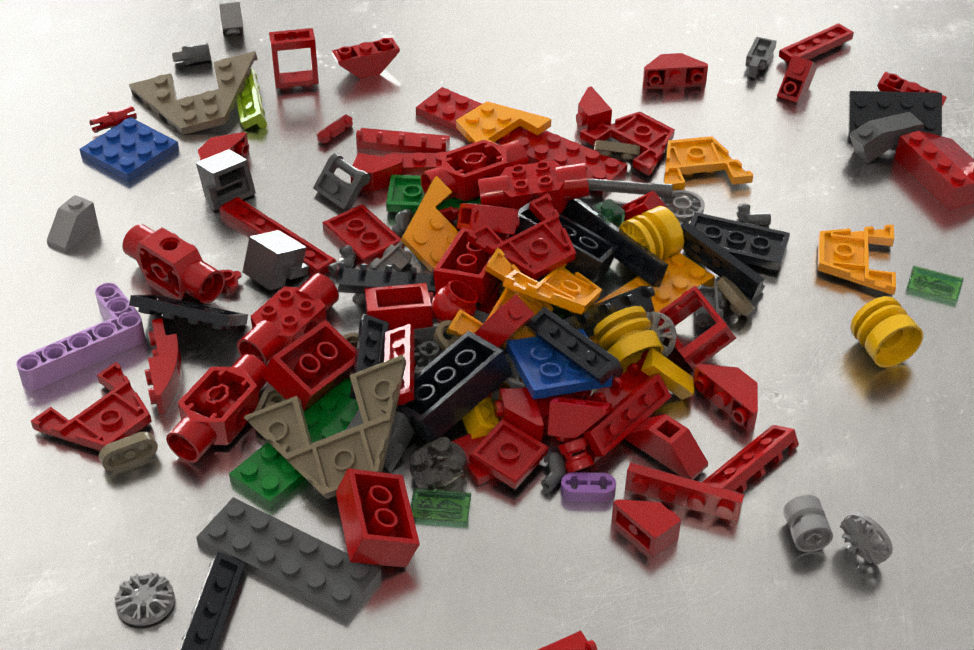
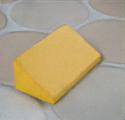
[641,348,694,400]
[462,397,500,439]

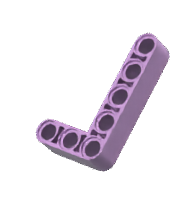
[16,283,145,390]

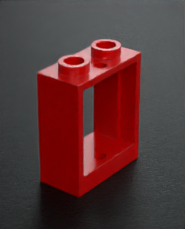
[269,28,319,89]
[365,283,436,331]
[658,286,737,371]

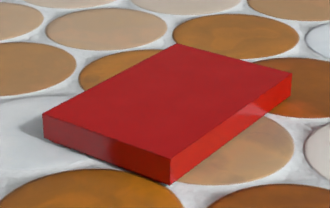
[322,204,404,265]

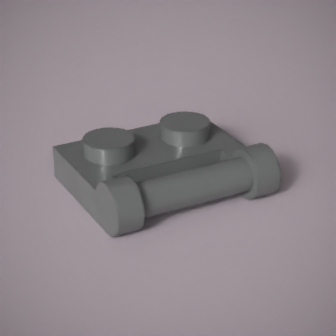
[313,153,370,211]

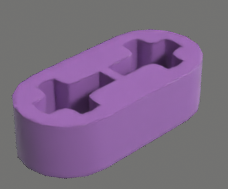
[561,472,616,502]

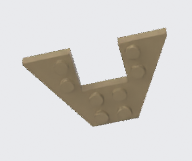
[129,51,258,135]
[244,355,406,499]

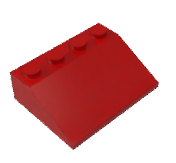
[894,131,974,211]

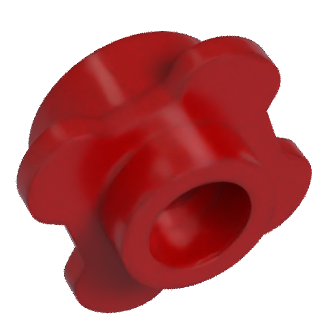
[219,270,242,293]

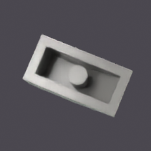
[219,2,243,36]
[46,195,98,252]

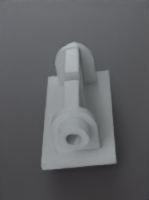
[368,241,412,272]

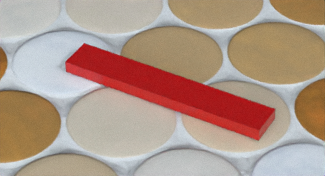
[219,197,336,275]

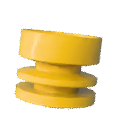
[619,206,684,260]
[850,296,924,368]
[593,306,664,374]

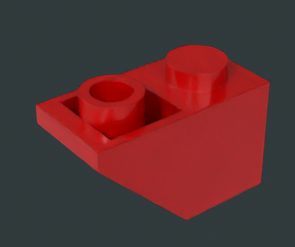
[777,55,817,103]

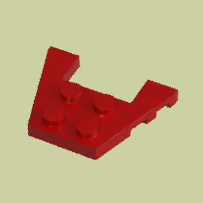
[580,111,675,176]
[467,193,576,280]
[31,362,152,451]

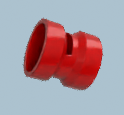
[558,437,594,473]

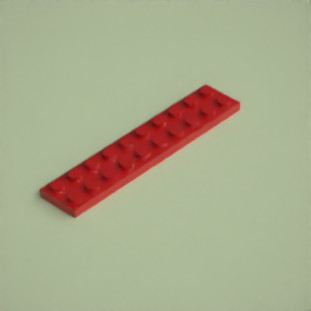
[415,87,628,195]

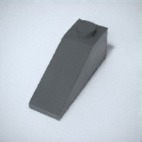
[850,112,924,164]

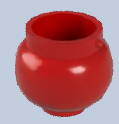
[432,280,479,324]

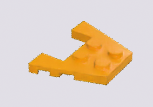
[456,101,551,143]
[664,136,753,190]
[401,176,459,273]
[818,225,896,295]
[446,248,554,348]
[502,264,602,315]

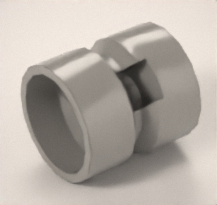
[783,495,833,552]

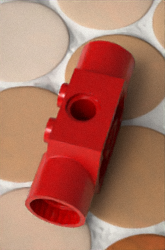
[420,140,529,201]
[478,160,589,213]
[122,224,225,304]
[237,273,339,366]
[166,354,268,463]

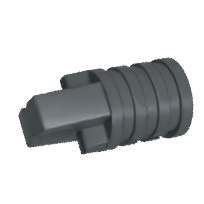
[172,42,212,65]

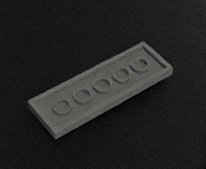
[196,497,381,621]

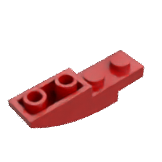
[456,203,519,235]
[144,318,181,415]

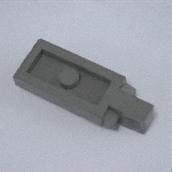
[745,36,777,78]

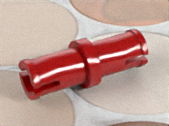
[89,105,137,133]

